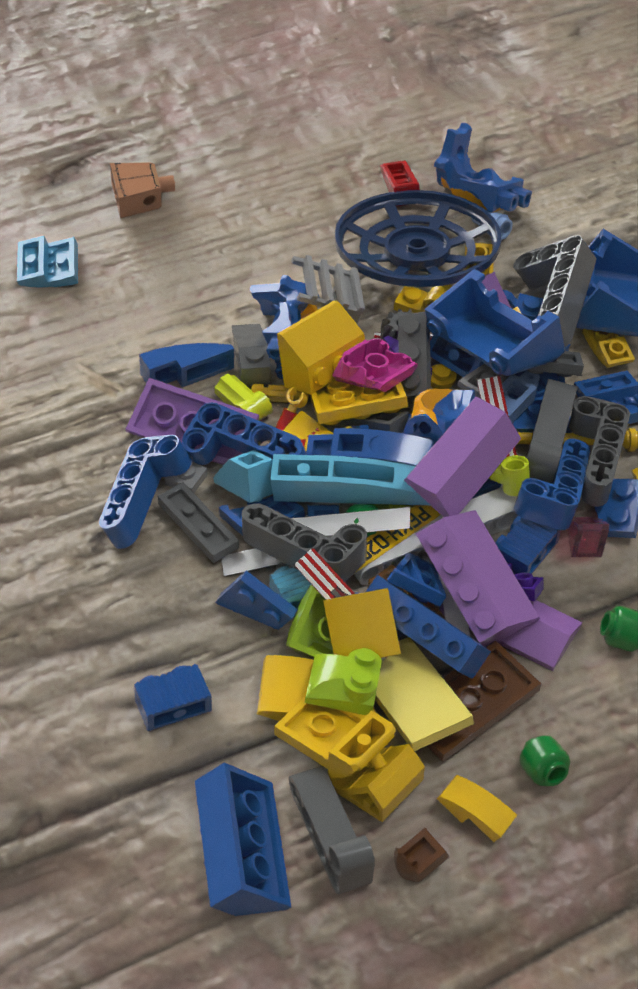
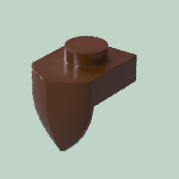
[394,828,449,882]

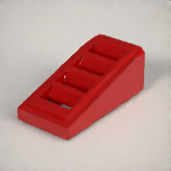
[380,160,420,206]

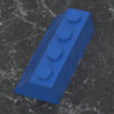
[195,762,292,916]

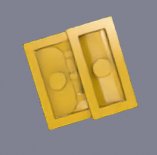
[323,588,401,658]
[257,655,314,721]

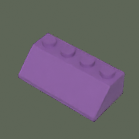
[416,510,540,648]

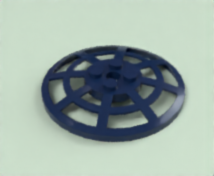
[335,190,502,287]

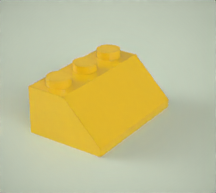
[277,300,365,394]

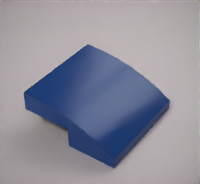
[574,371,638,424]

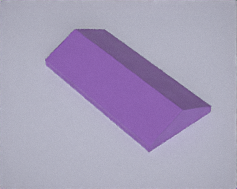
[125,378,259,465]
[404,397,521,517]
[438,600,582,671]

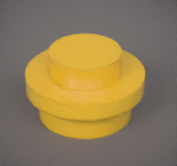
[431,364,457,389]

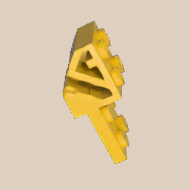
[274,698,425,822]

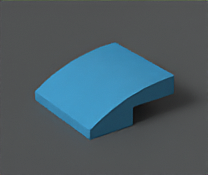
[17,236,78,287]

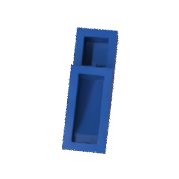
[139,343,234,388]

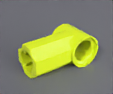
[214,373,273,421]
[488,455,530,496]

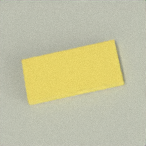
[375,637,474,751]

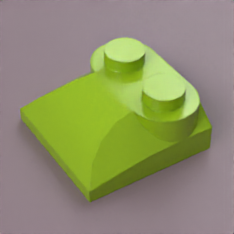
[286,585,334,658]
[305,648,382,715]

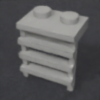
[291,255,365,324]

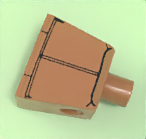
[110,162,175,218]

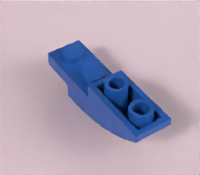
[306,428,434,466]

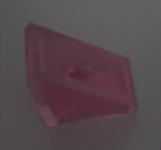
[567,517,609,557]

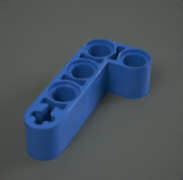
[182,402,306,466]
[99,435,192,549]
[514,439,590,530]

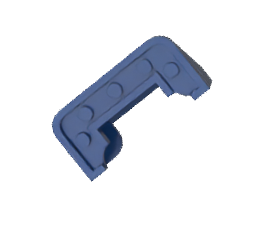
[576,228,638,337]
[424,269,565,376]

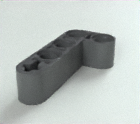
[527,379,577,484]
[569,396,630,507]
[241,504,367,582]
[289,766,375,895]

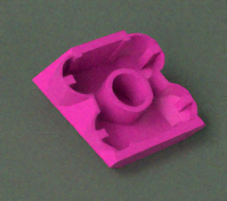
[332,339,418,392]

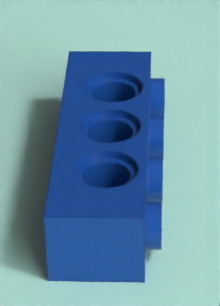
[366,575,491,679]

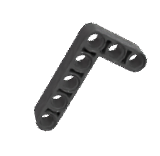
[513,235,596,347]

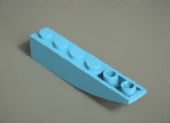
[270,454,431,506]

